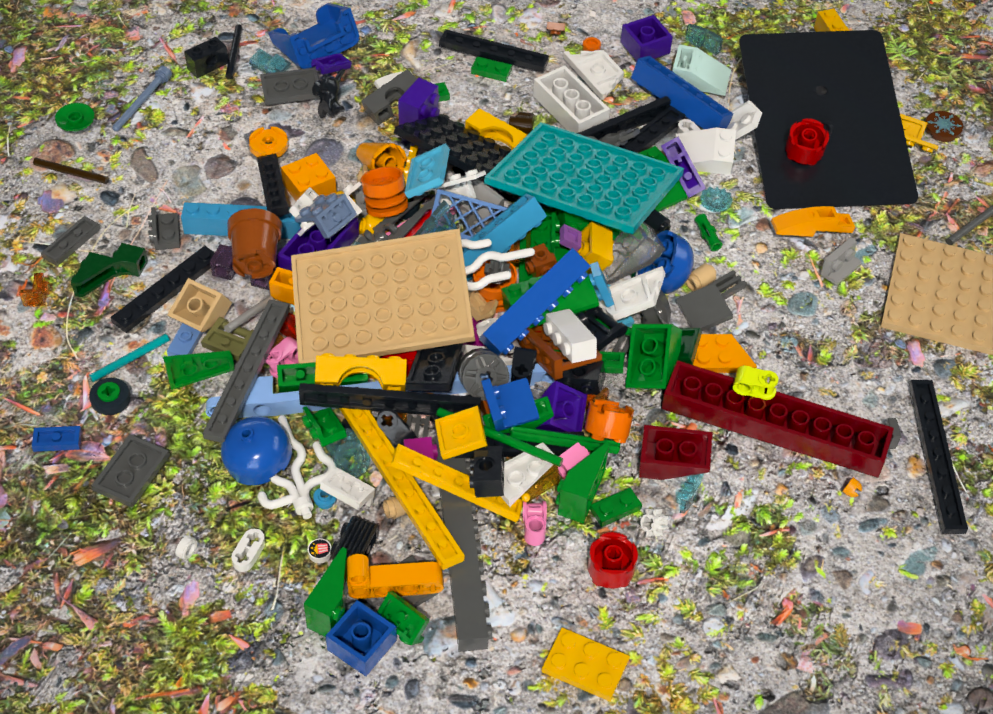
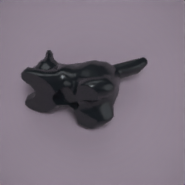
[312,69,345,118]

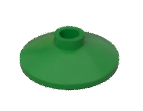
[55,103,95,131]

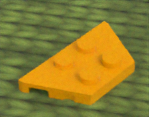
[693,334,757,373]

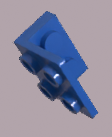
[481,378,539,431]

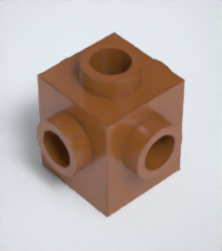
[525,243,557,277]

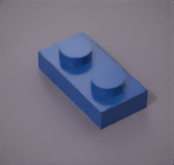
[32,426,82,452]

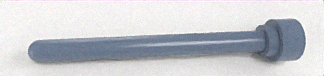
[112,66,172,131]

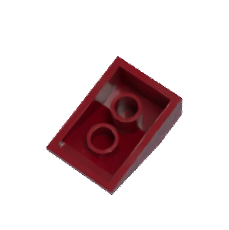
[639,425,713,480]

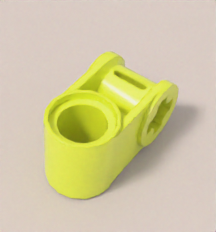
[733,366,779,400]

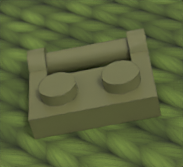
[201,317,254,361]

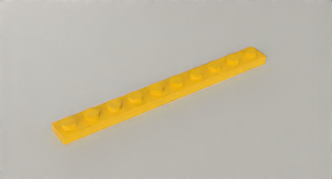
[339,408,465,570]

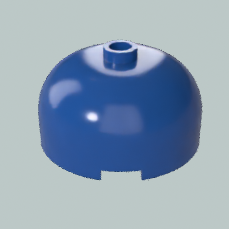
[637,230,694,294]
[221,416,292,485]

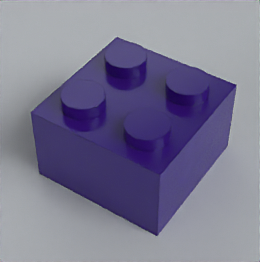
[620,15,673,61]
[398,78,440,125]

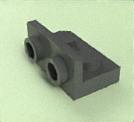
[148,207,180,251]

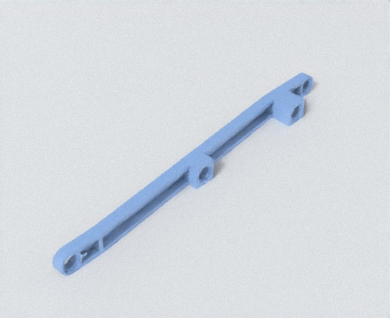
[206,364,555,418]

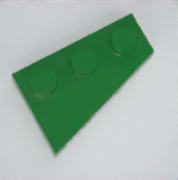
[163,350,235,390]

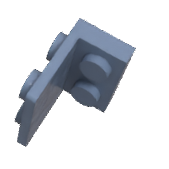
[295,193,357,238]

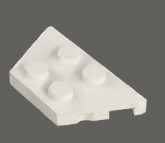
[563,50,624,100]
[595,266,666,321]

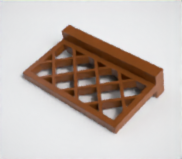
[517,324,602,380]

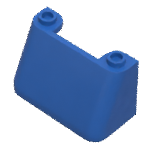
[268,3,359,69]

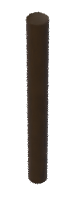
[33,158,109,184]

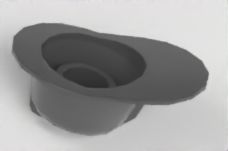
[642,290,671,324]

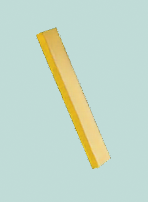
[390,444,523,522]

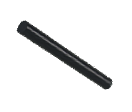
[225,24,243,79]

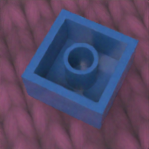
[325,600,397,676]

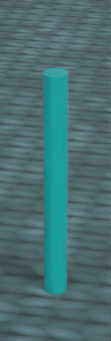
[89,333,170,382]

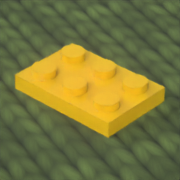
[542,628,630,702]

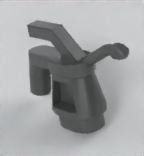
[599,128,640,147]

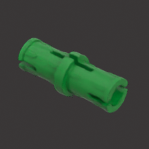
[694,214,723,251]

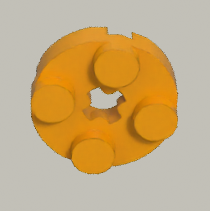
[249,126,289,158]

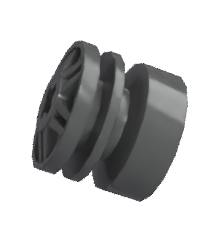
[457,348,509,401]

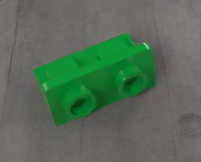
[530,212,560,255]
[301,406,347,447]
[377,591,430,645]

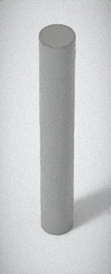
[224,296,274,333]

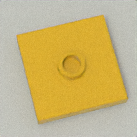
[435,406,487,460]

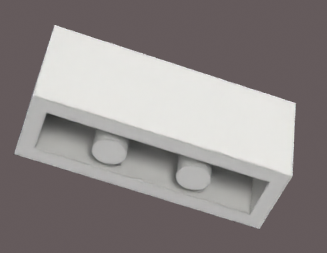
[543,309,597,363]

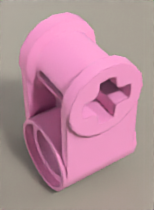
[265,337,299,378]
[522,501,547,546]

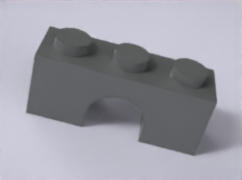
[361,69,417,125]

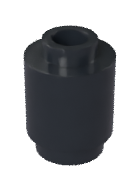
[644,209,671,235]

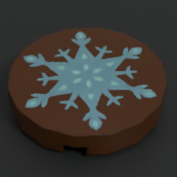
[925,111,964,142]

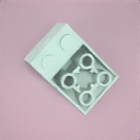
[672,44,731,96]

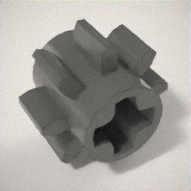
[484,260,511,284]

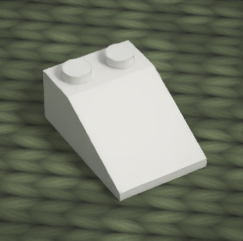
[675,127,736,175]

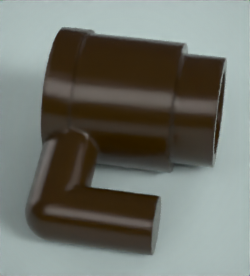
[509,112,535,135]

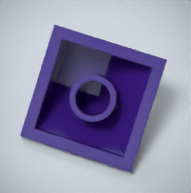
[536,381,587,432]

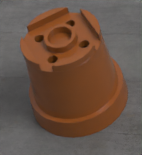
[227,208,282,279]

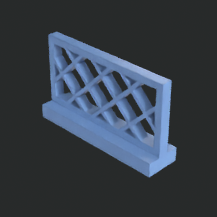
[425,189,508,253]

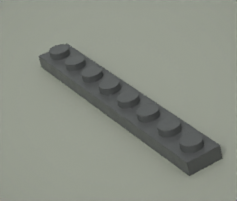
[203,299,290,443]

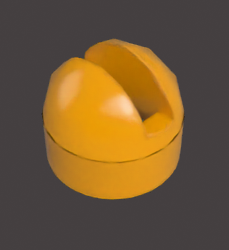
[842,477,862,498]

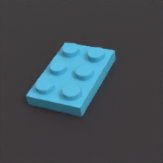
[404,143,450,199]

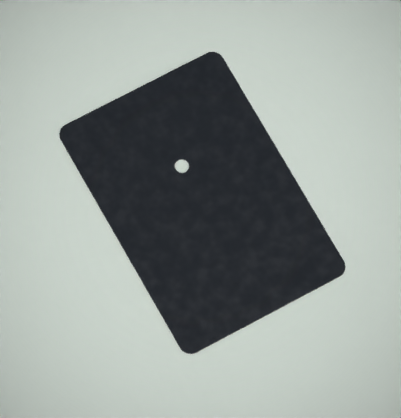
[739,30,918,209]

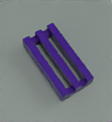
[311,53,352,75]

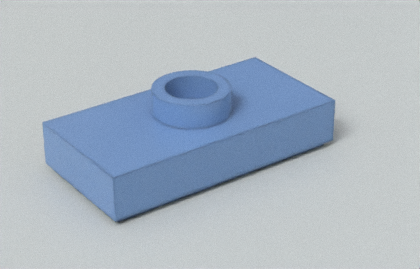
[167,323,204,356]

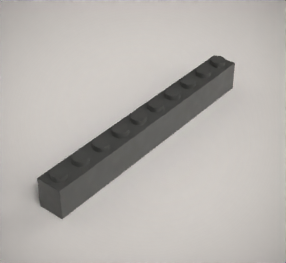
[435,436,493,652]

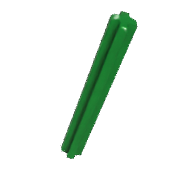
[509,426,620,454]

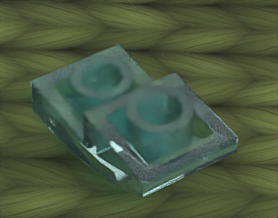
[685,24,723,56]
[249,49,292,73]
[676,473,704,514]

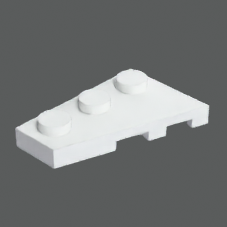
[500,442,554,507]

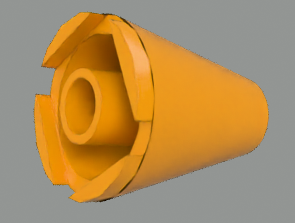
[356,142,407,172]

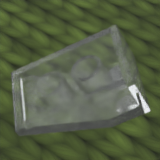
[602,222,665,285]

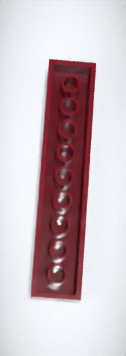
[662,360,894,478]

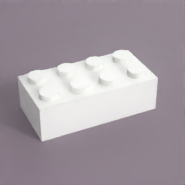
[533,65,610,133]

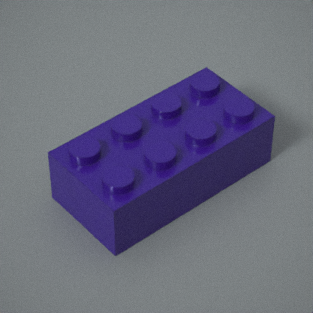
[277,217,359,271]

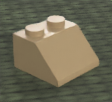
[167,278,232,333]

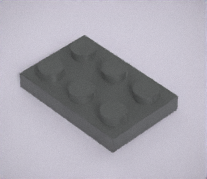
[260,67,320,105]
[91,434,170,508]

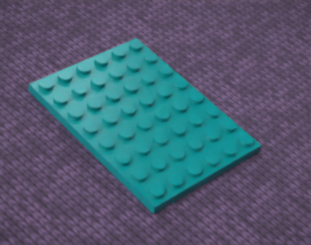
[484,122,684,234]

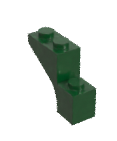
[71,243,148,297]

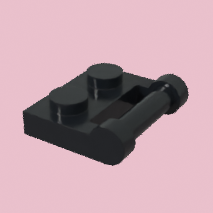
[584,306,628,351]

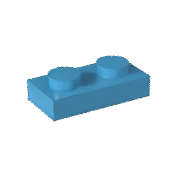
[589,261,615,307]

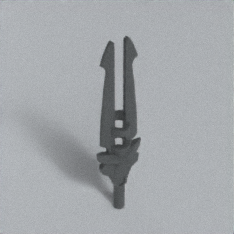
[358,192,436,245]

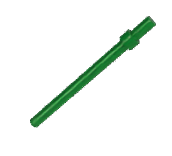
[436,407,563,467]

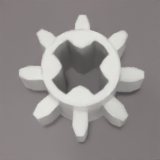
[639,509,669,537]

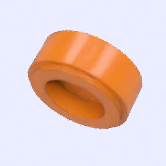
[582,37,601,51]

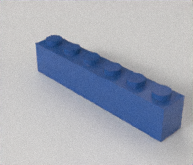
[631,56,734,129]
[479,248,591,356]

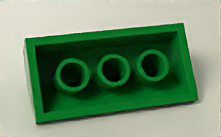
[501,275,599,329]

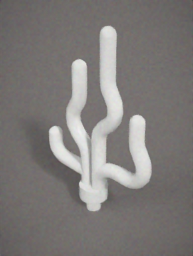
[461,239,535,291]
[257,415,337,519]

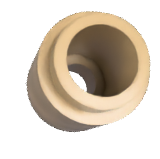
[686,263,716,291]

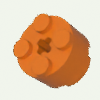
[584,399,634,443]

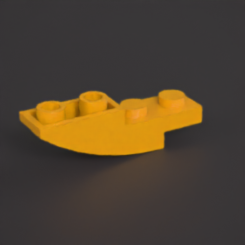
[771,206,855,237]

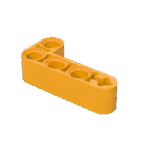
[346,554,444,599]

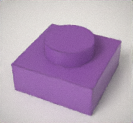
[559,224,582,252]

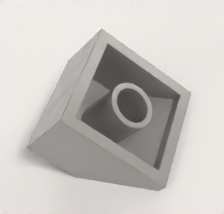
[458,178,504,233]

